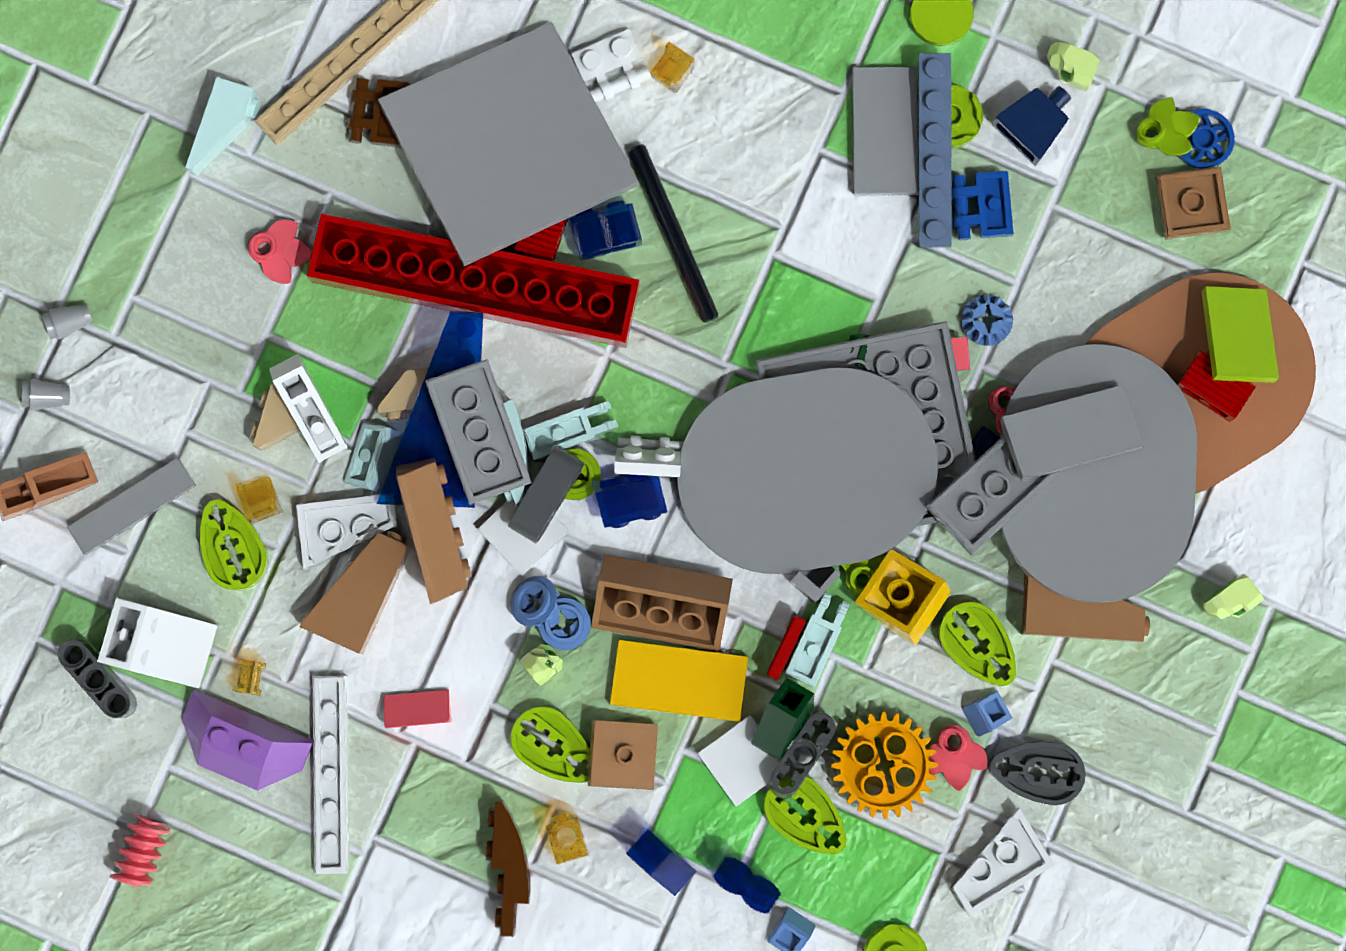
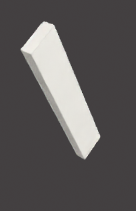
[313,676,349,874]

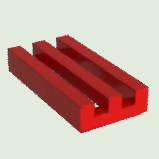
[766,616,806,681]

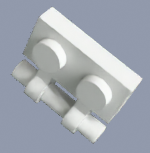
[571,28,652,102]
[614,435,683,477]

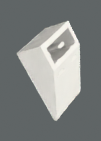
[97,598,218,688]

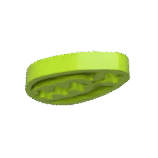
[200,499,269,591]
[938,602,1016,687]
[511,707,590,783]
[764,774,847,855]

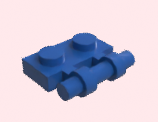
[951,171,1014,241]

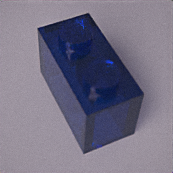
[593,474,667,528]

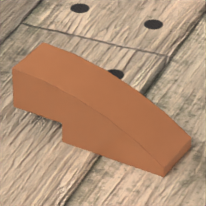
[0,452,98,522]

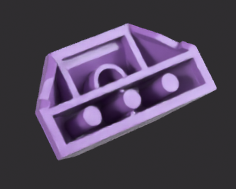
[182,689,314,791]

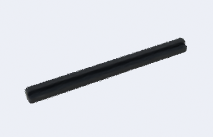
[630,144,719,323]

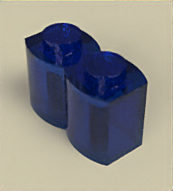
[570,200,642,261]
[712,854,781,914]

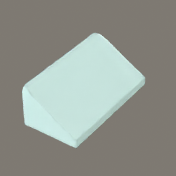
[344,421,401,494]

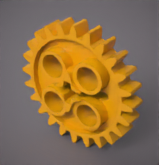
[831,712,938,819]

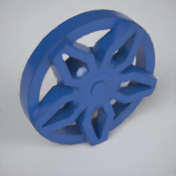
[1179,109,1235,169]

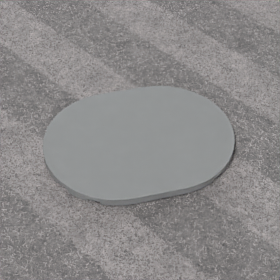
[1000,344,1197,603]
[677,368,938,574]

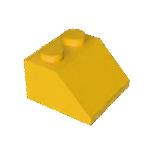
[855,549,951,646]

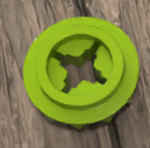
[565,449,601,501]

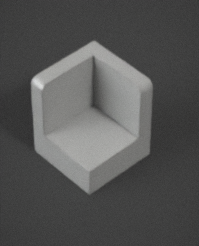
[790,567,841,604]

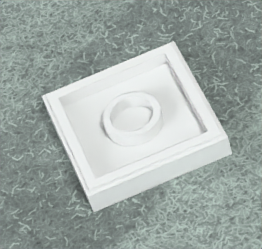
[477,488,570,576]
[697,715,786,807]

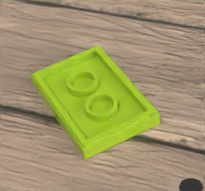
[1201,286,1279,383]

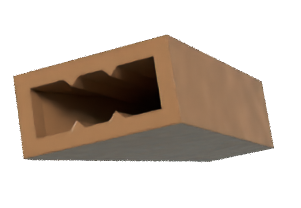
[300,530,411,654]
[1021,572,1150,643]

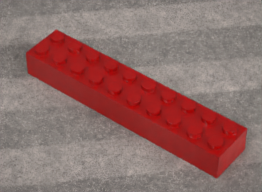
[307,213,640,348]

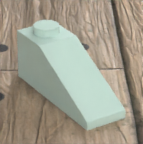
[185,77,260,176]

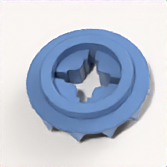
[961,294,1014,346]
[511,576,560,628]
[539,598,591,650]

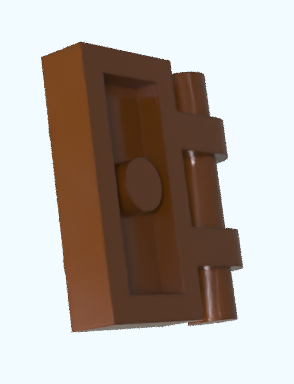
[347,78,410,148]

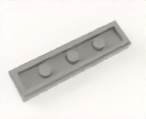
[67,457,197,555]

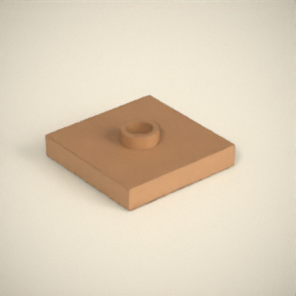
[1155,167,1231,240]
[588,720,658,790]

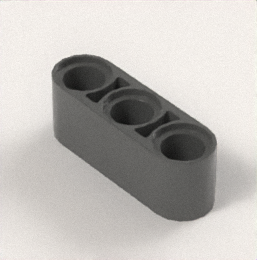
[508,446,585,544]
[58,640,137,718]

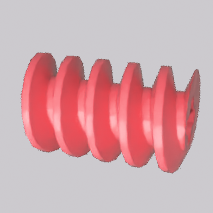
[110,814,171,887]

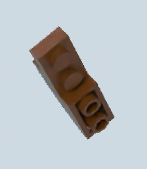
[486,800,531,937]

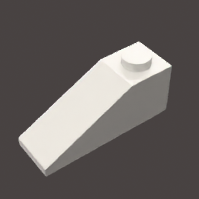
[269,354,348,463]

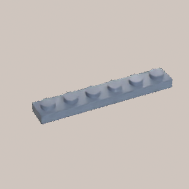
[919,53,952,248]

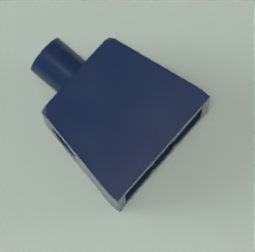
[992,86,1071,166]

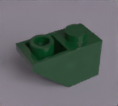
[751,677,814,760]

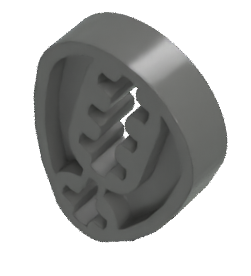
[989,742,1086,805]

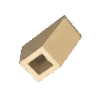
[378,366,442,421]
[250,384,300,451]

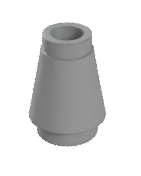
[42,304,93,340]
[22,378,70,411]

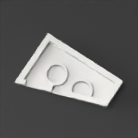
[296,493,398,570]
[952,808,1054,916]

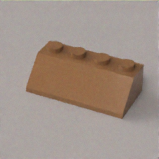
[396,457,472,604]
[591,554,733,652]

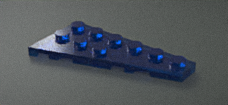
[376,310,483,508]

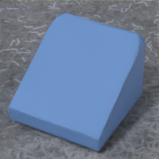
[962,690,1013,737]
[767,908,816,951]

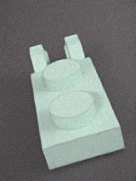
[523,402,618,461]
[785,592,850,688]

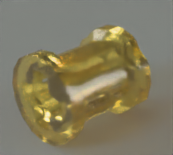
[232,659,266,696]

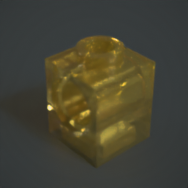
[545,812,589,865]

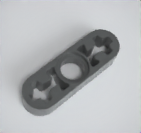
[769,713,836,798]

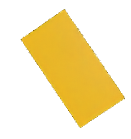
[610,640,748,722]

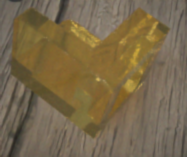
[650,41,695,94]
[235,477,283,524]

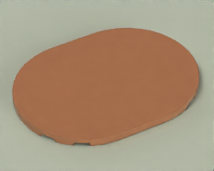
[1085,273,1316,494]

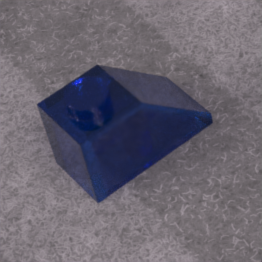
[626,827,697,896]

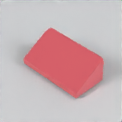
[384,690,452,728]

